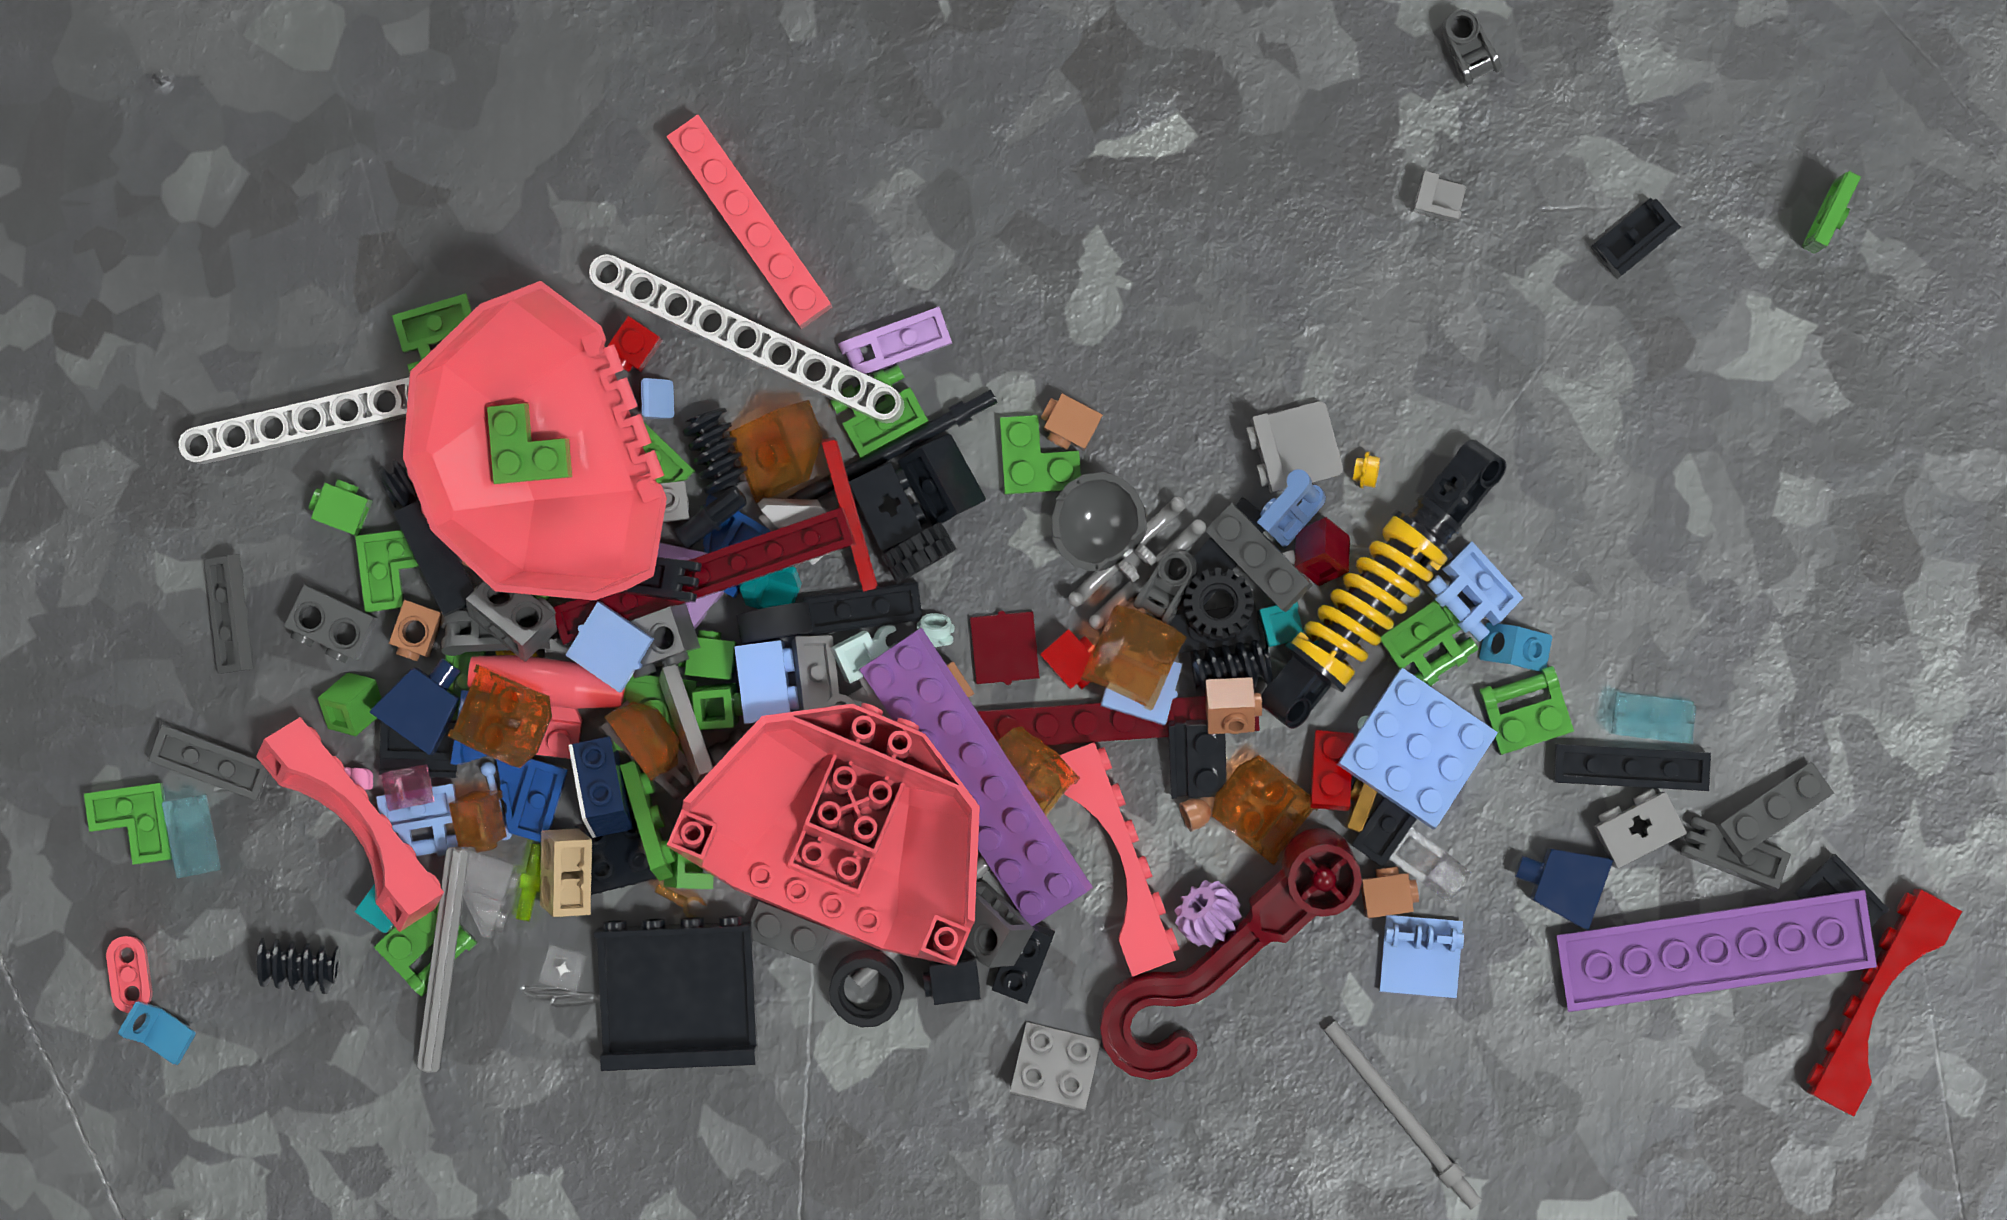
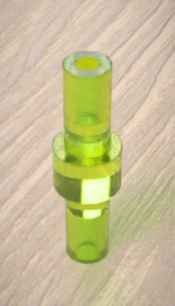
[515,843,541,922]

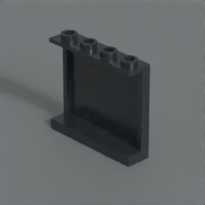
[594,915,758,1071]

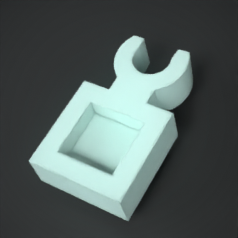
[830,625,899,683]

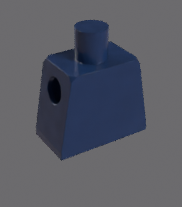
[369,658,461,755]
[1515,848,1613,930]

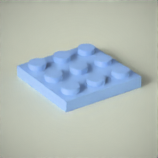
[1337,668,1498,829]

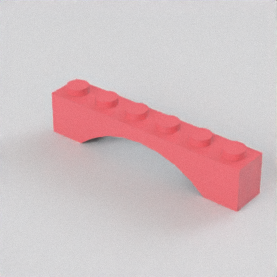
[666,115,833,329]
[256,717,444,932]
[1051,742,1180,976]

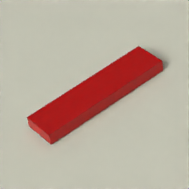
[821,437,878,592]

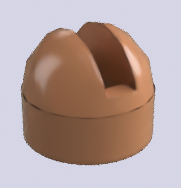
[1179,798,1211,832]

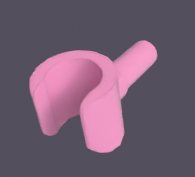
[344,767,373,790]

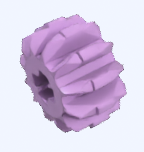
[1174,880,1242,948]

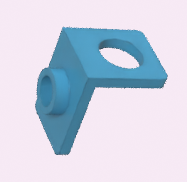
[1479,622,1552,672]
[118,1001,196,1065]

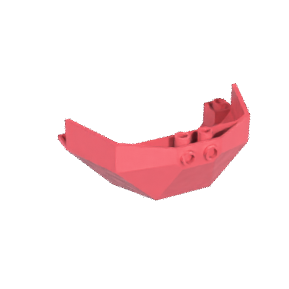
[667,703,980,966]

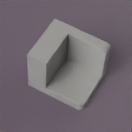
[1412,171,1466,224]

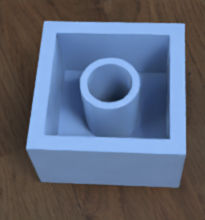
[734,640,799,724]

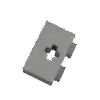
[1593,788,1687,868]

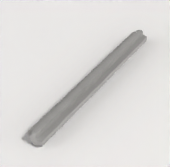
[417,847,469,1073]

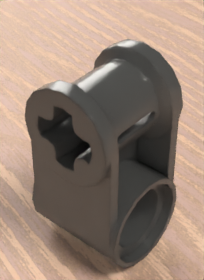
[1441,9,1502,87]
[1133,551,1198,626]

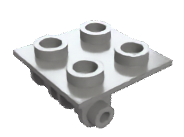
[1010,1022,1101,1111]

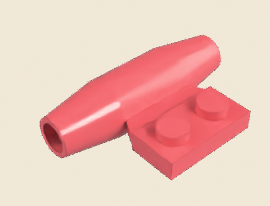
[467,655,625,759]

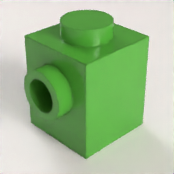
[309,479,373,536]
[679,630,737,680]
[692,683,743,730]

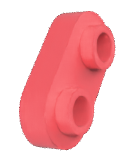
[106,936,153,1013]

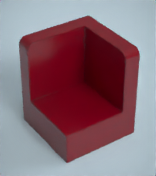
[1295,517,1350,586]

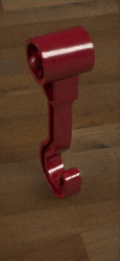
[1099,828,1362,1080]

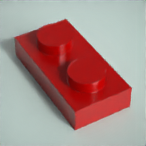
[1310,730,1354,811]

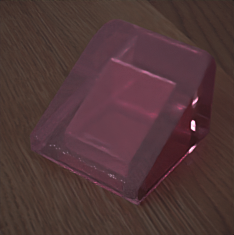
[382,764,435,811]

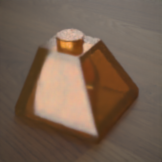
[729,400,823,504]

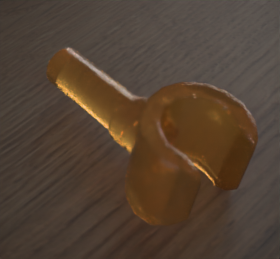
[654,884,707,917]

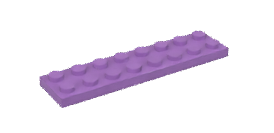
[859,628,1093,926]
[1556,890,1877,1012]

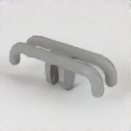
[1068,497,1206,630]

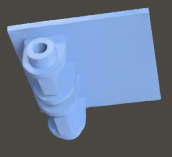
[1380,915,1464,998]

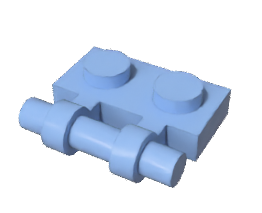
[1427,541,1523,642]
[376,784,465,857]

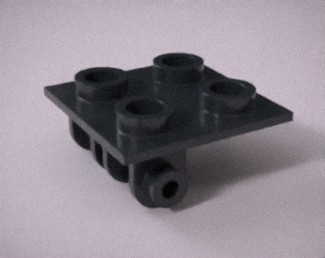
[574,811,657,895]

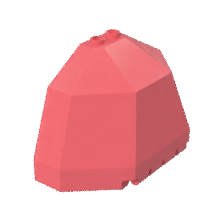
[403,281,667,600]

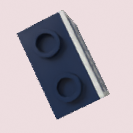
[568,736,634,838]

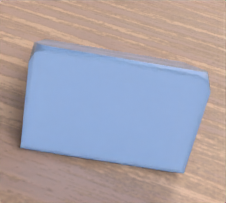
[641,378,674,419]

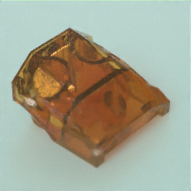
[1081,605,1187,711]
[448,664,552,768]
[605,701,680,781]
[997,726,1080,817]
[1212,755,1318,865]

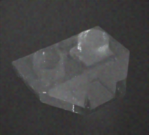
[463,850,521,939]

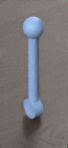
[481,762,513,840]

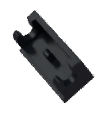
[1591,198,1681,279]

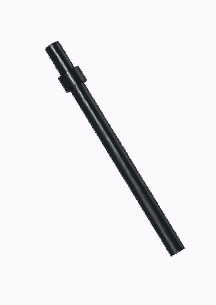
[787,389,998,500]

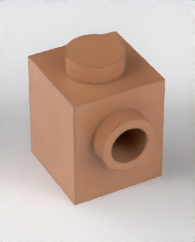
[1041,394,1103,451]
[1205,677,1262,734]
[1361,866,1419,918]

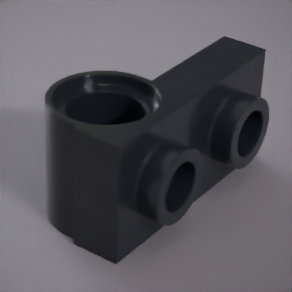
[992,924,1055,1004]

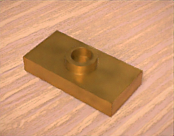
[1345,778,1377,832]

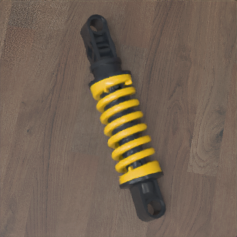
[1261,440,1506,729]

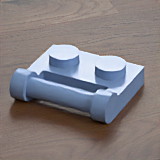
[1257,469,1326,548]

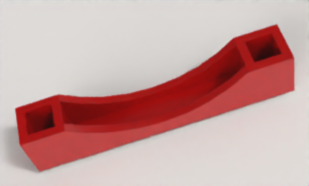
[1806,888,1962,1117]

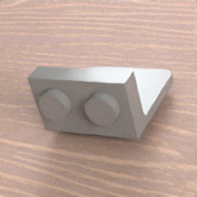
[1246,401,1343,494]

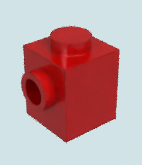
[608,316,663,373]
[1040,629,1100,690]

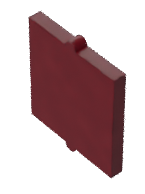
[970,611,1040,685]

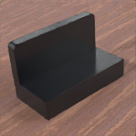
[898,434,986,525]

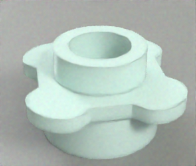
[917,613,955,647]

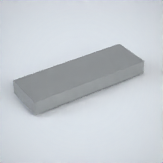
[659,664,713,786]

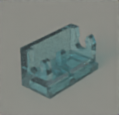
[1611,692,1696,744]
[162,794,221,878]

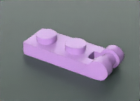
[838,307,952,380]

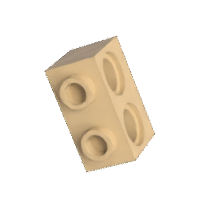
[540,829,592,917]

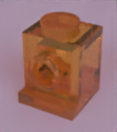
[449,790,507,852]

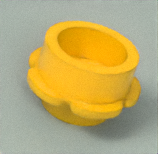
[1353,451,1380,489]

